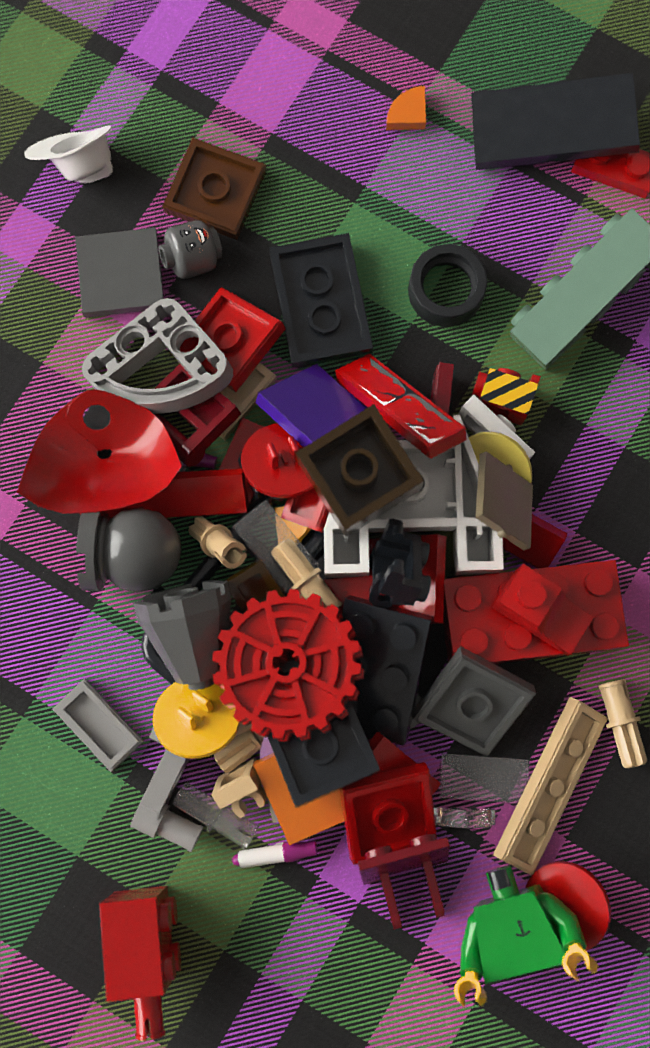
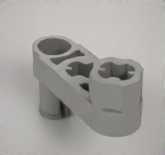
[130,727,204,852]

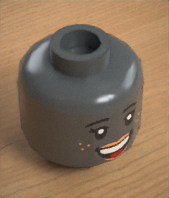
[159,220,222,279]

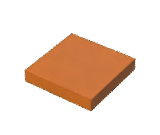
[254,753,344,846]

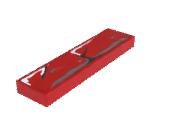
[335,353,467,459]

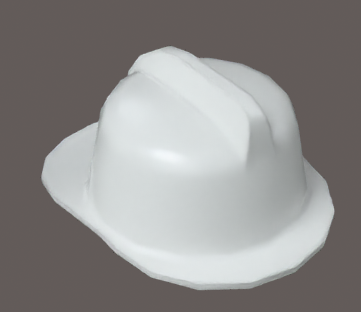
[24,126,113,183]

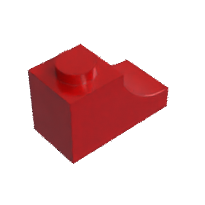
[492,564,594,656]

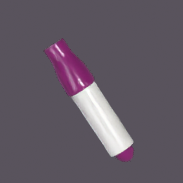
[232,840,318,869]

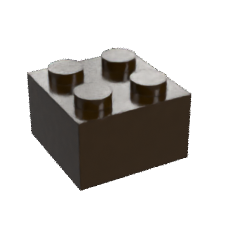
[296,404,424,537]

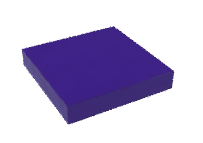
[255,364,366,448]

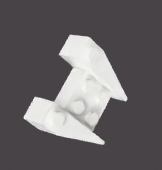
[324,415,504,578]

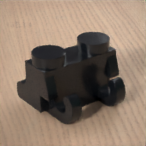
[369,519,431,608]

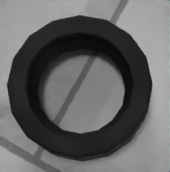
[408,243,488,327]

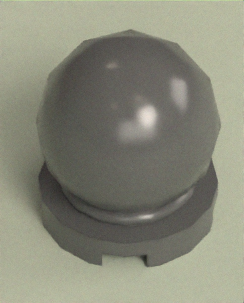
[76,507,182,593]

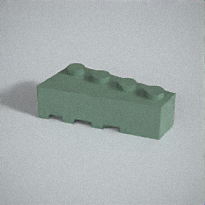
[510,208,650,371]

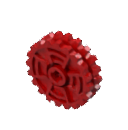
[212,589,364,742]

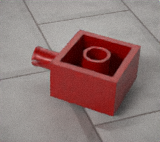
[99,886,181,1041]

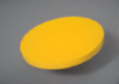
[153,682,240,759]

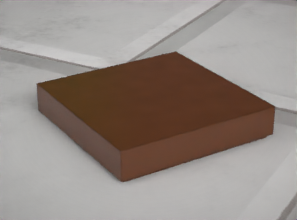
[162,137,267,240]

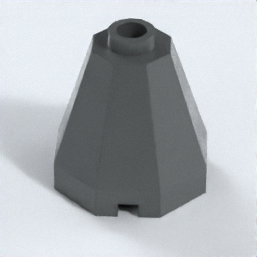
[133,580,232,690]

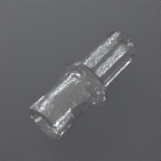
[173,783,259,850]

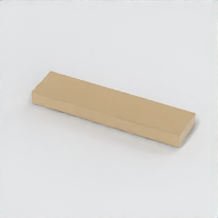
[493,697,608,876]

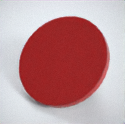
[241,423,314,498]
[525,861,611,951]

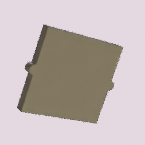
[475,451,533,550]

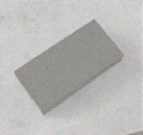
[52,679,144,772]

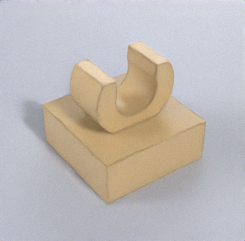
[211,757,267,818]

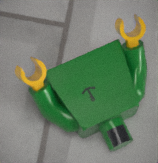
[454,865,598,1007]

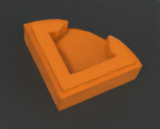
[386,86,426,130]

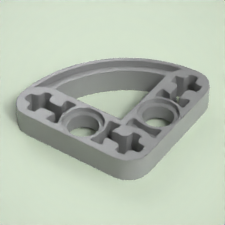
[82,298,233,414]

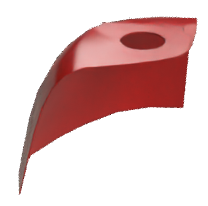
[17,389,182,514]

